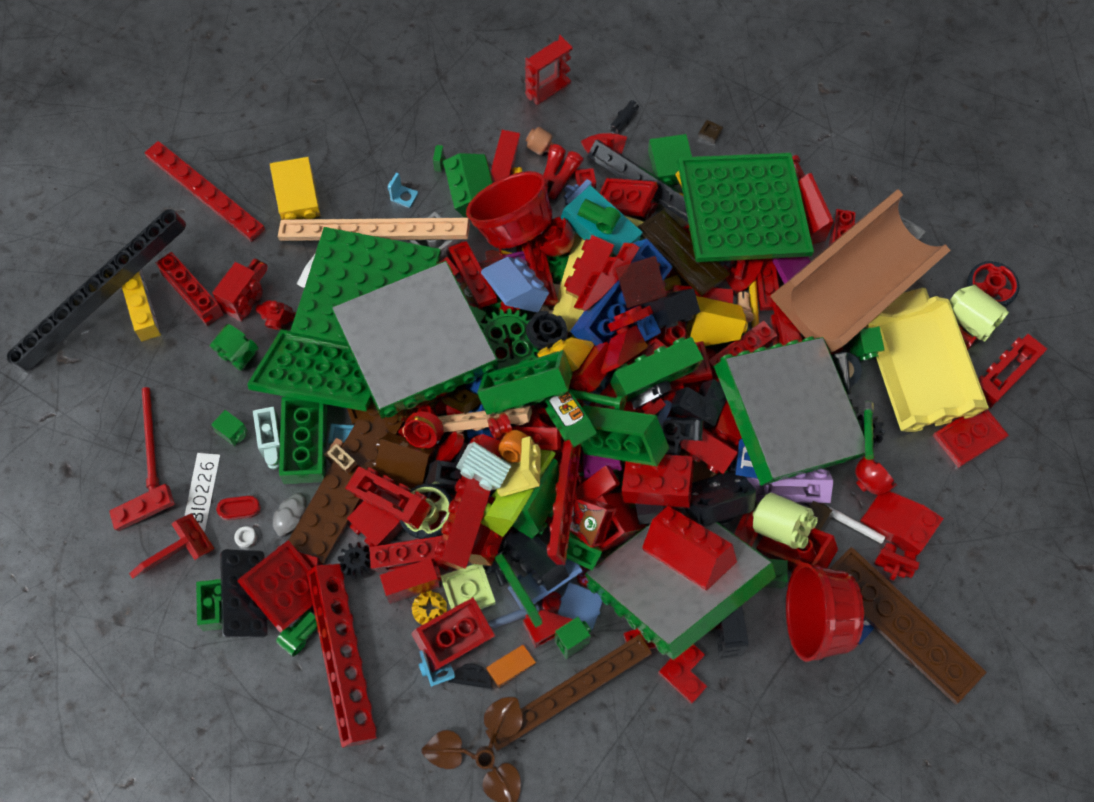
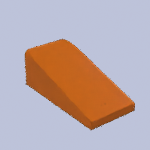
[486,645,536,689]

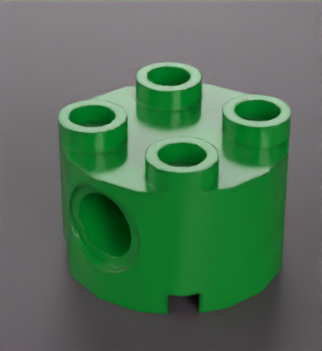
[209,324,259,371]

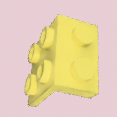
[497,436,541,497]

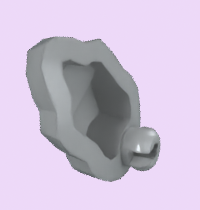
[273,492,307,536]

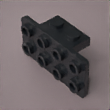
[220,549,268,638]

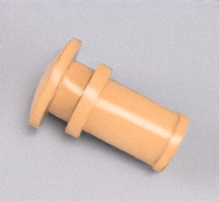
[737,292,754,323]

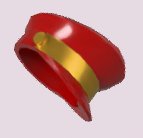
[404,411,443,449]

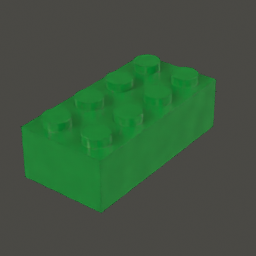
[610,337,703,403]
[477,350,572,415]
[279,397,327,484]
[580,405,669,466]

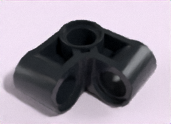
[661,417,704,456]

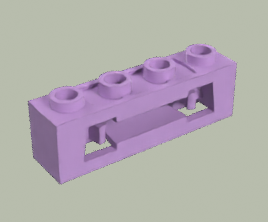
[746,469,833,503]

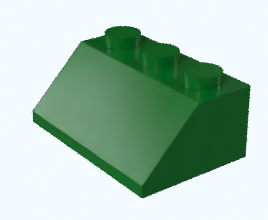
[443,153,493,218]
[512,458,560,539]

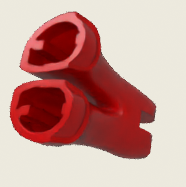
[543,144,584,200]

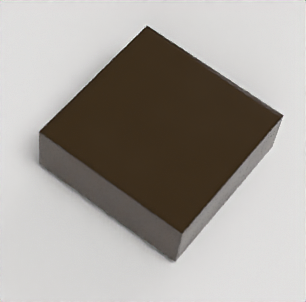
[698,120,723,144]

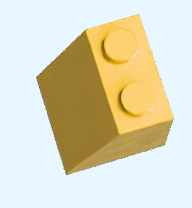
[270,157,321,220]
[686,296,748,346]

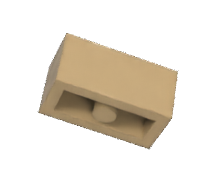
[327,444,357,473]

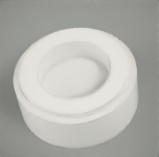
[234,526,257,549]

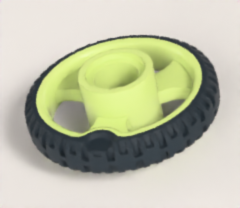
[399,484,452,539]

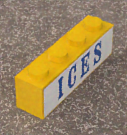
[122,269,161,342]

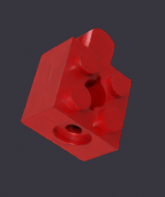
[212,258,268,322]

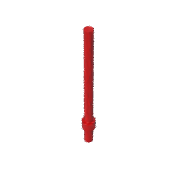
[142,387,160,491]

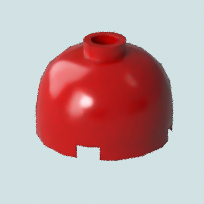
[535,217,575,257]
[855,456,897,495]

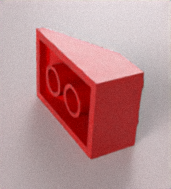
[860,491,944,557]
[756,529,838,572]
[411,597,495,673]

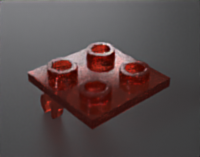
[615,256,667,308]

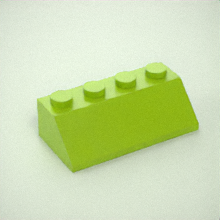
[481,449,556,537]

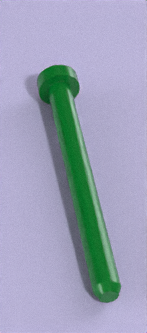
[569,388,626,411]

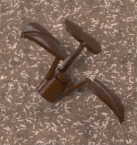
[421,697,523,802]

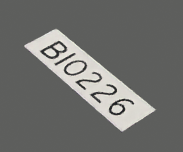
[185,453,220,532]

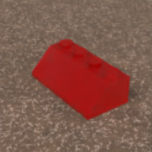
[642,506,737,591]

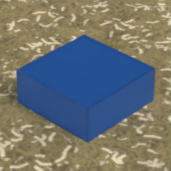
[633,314,661,341]

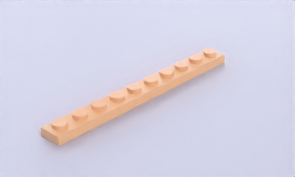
[278,218,470,241]

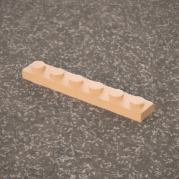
[402,405,532,437]

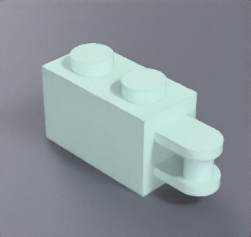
[253,406,280,470]

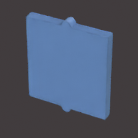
[557,582,602,630]

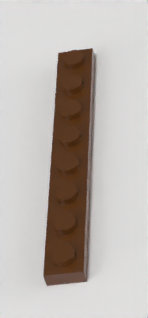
[485,634,652,752]

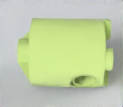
[949,284,1009,342]
[753,492,818,549]

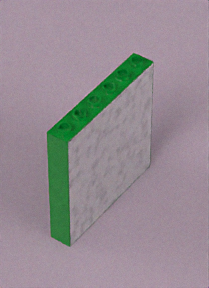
[331,261,498,419]
[714,336,865,486]
[585,507,776,660]

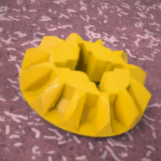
[411,590,447,625]

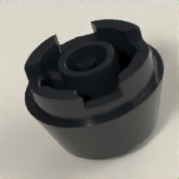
[526,311,568,351]

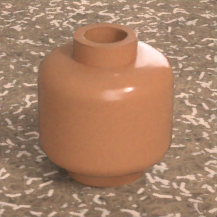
[525,127,554,155]

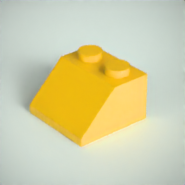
[537,337,594,372]

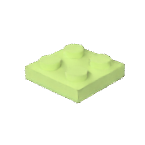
[441,564,496,609]

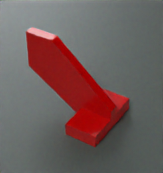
[129,513,215,579]

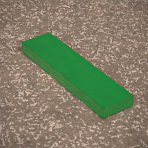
[495,554,543,628]

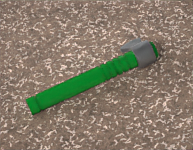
[853,401,874,460]

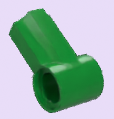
[577,199,621,234]
[276,610,317,657]

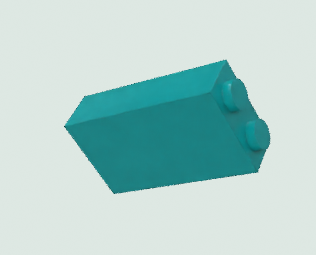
[561,185,643,257]

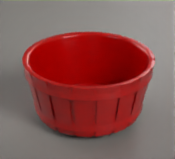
[466,171,552,249]
[786,563,864,662]

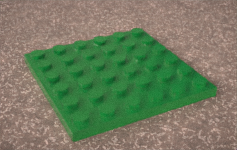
[677,153,814,262]
[290,227,441,346]

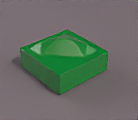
[433,145,446,172]

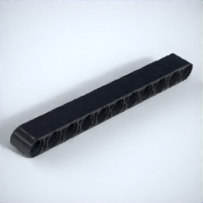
[6,209,186,371]

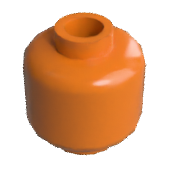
[499,430,527,463]

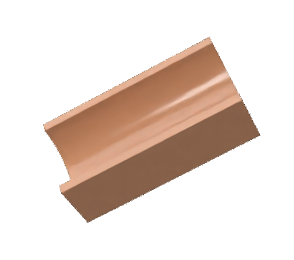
[770,189,951,353]

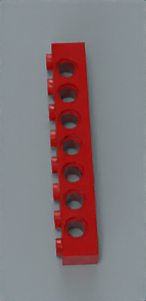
[307,564,377,748]

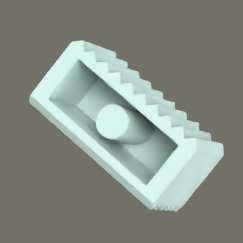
[456,442,511,491]

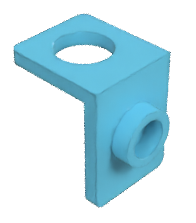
[388,172,418,208]
[419,650,455,687]

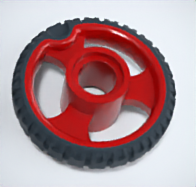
[967,261,1020,307]

